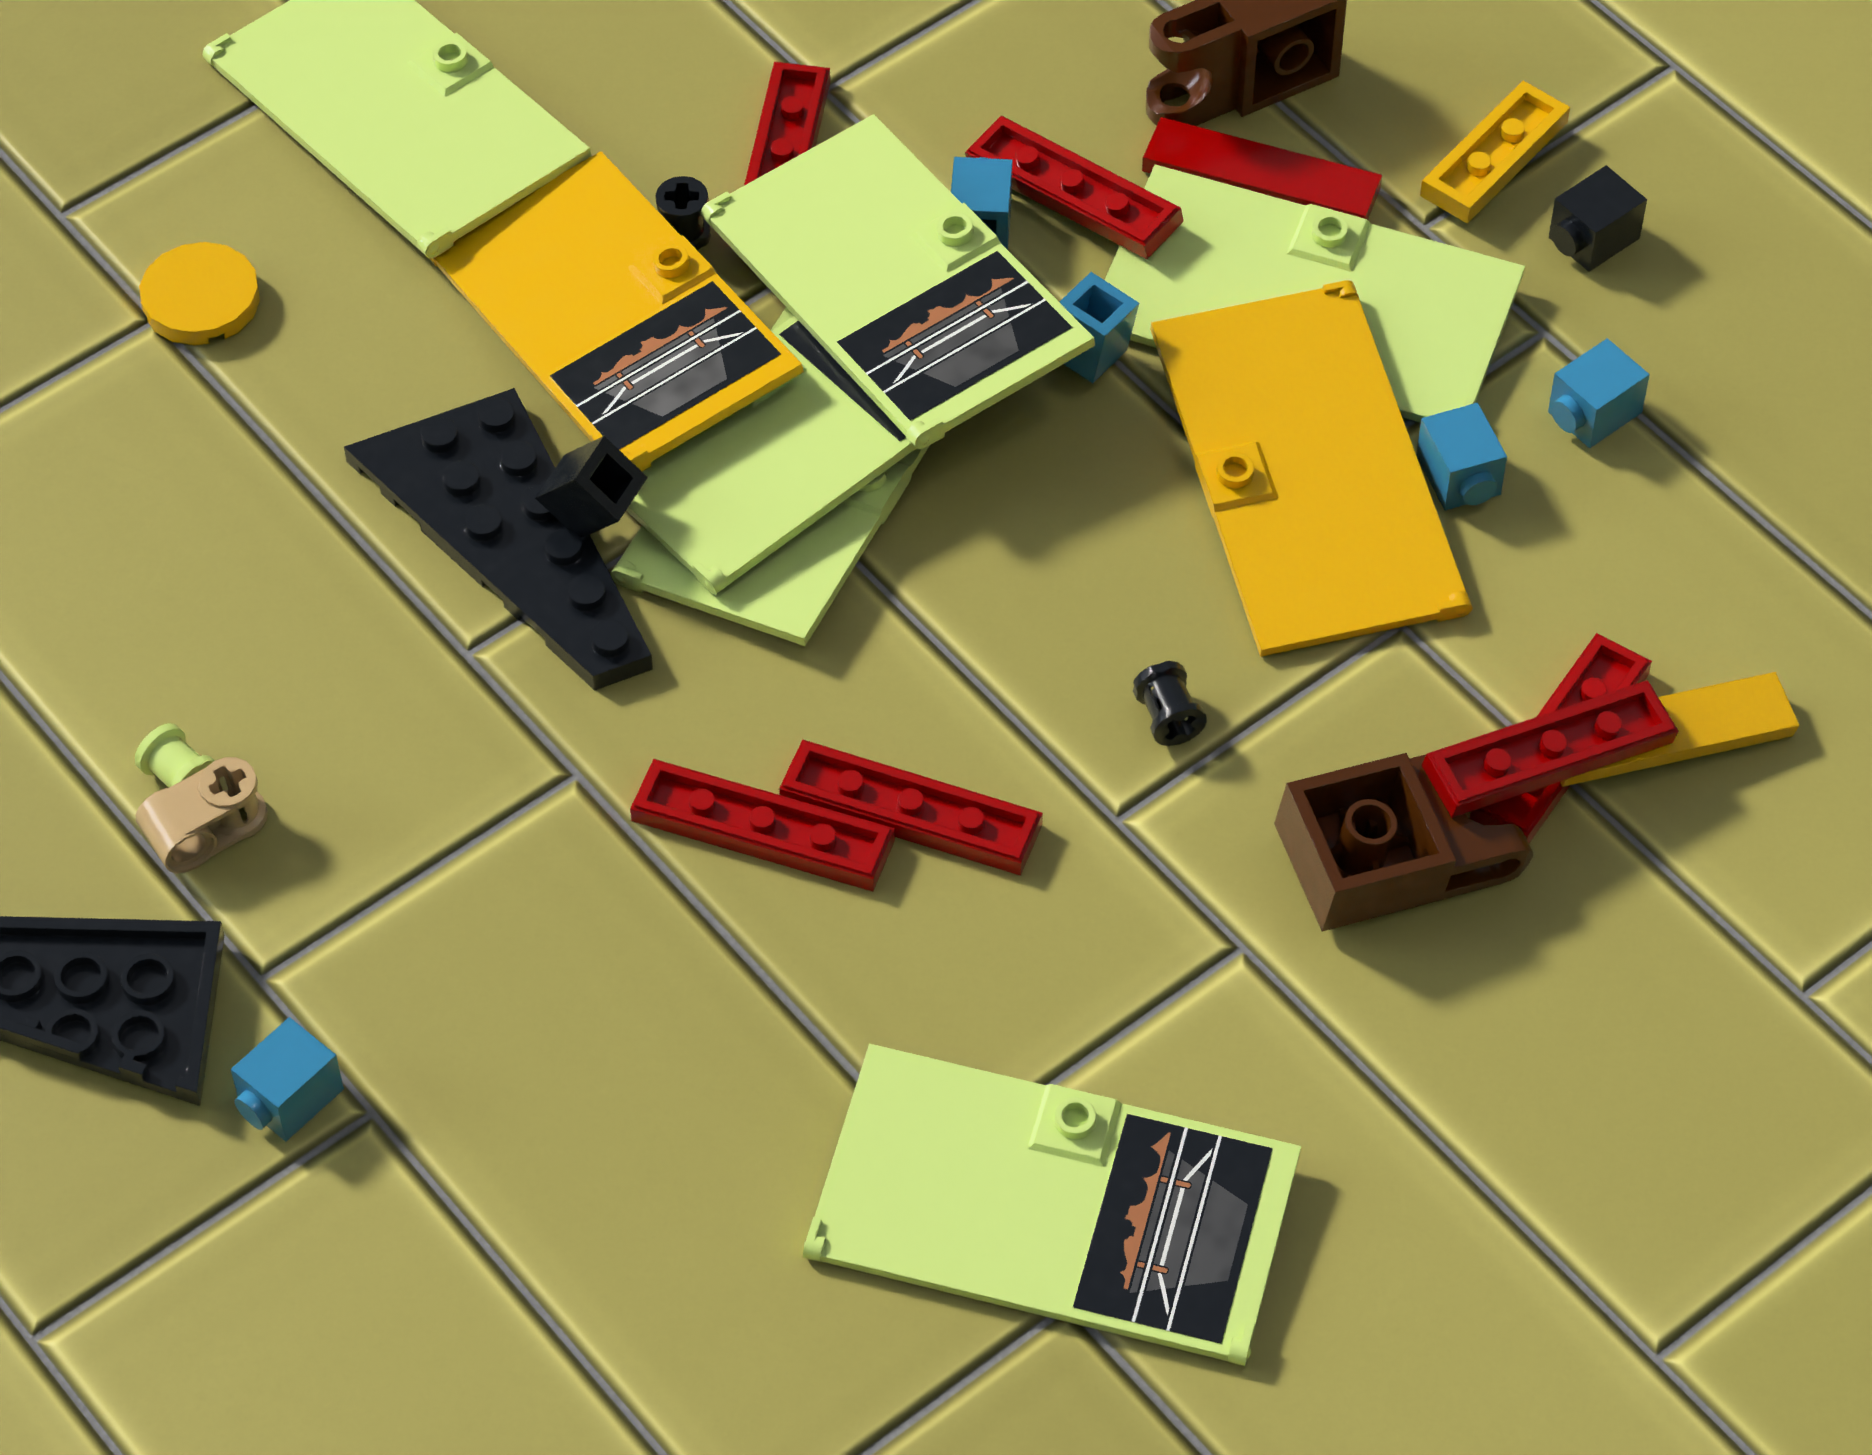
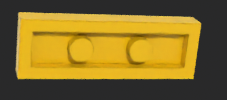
[1420,80,1570,224]

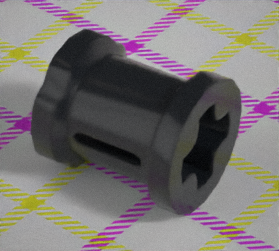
[655,176,711,251]
[1133,661,1207,746]

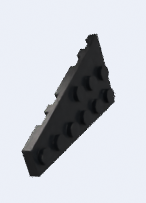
[344,388,653,691]
[0,916,225,1106]

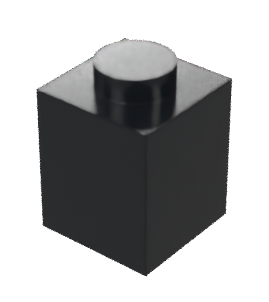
[1548,165,1647,272]
[535,436,648,538]

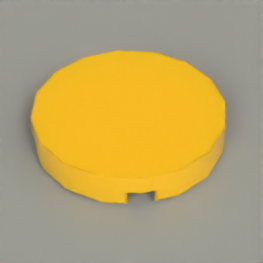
[139,242,260,346]

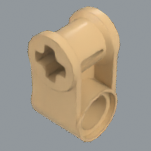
[135,757,268,874]

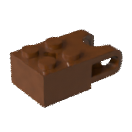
[1145,0,1347,126]
[1274,753,1533,932]

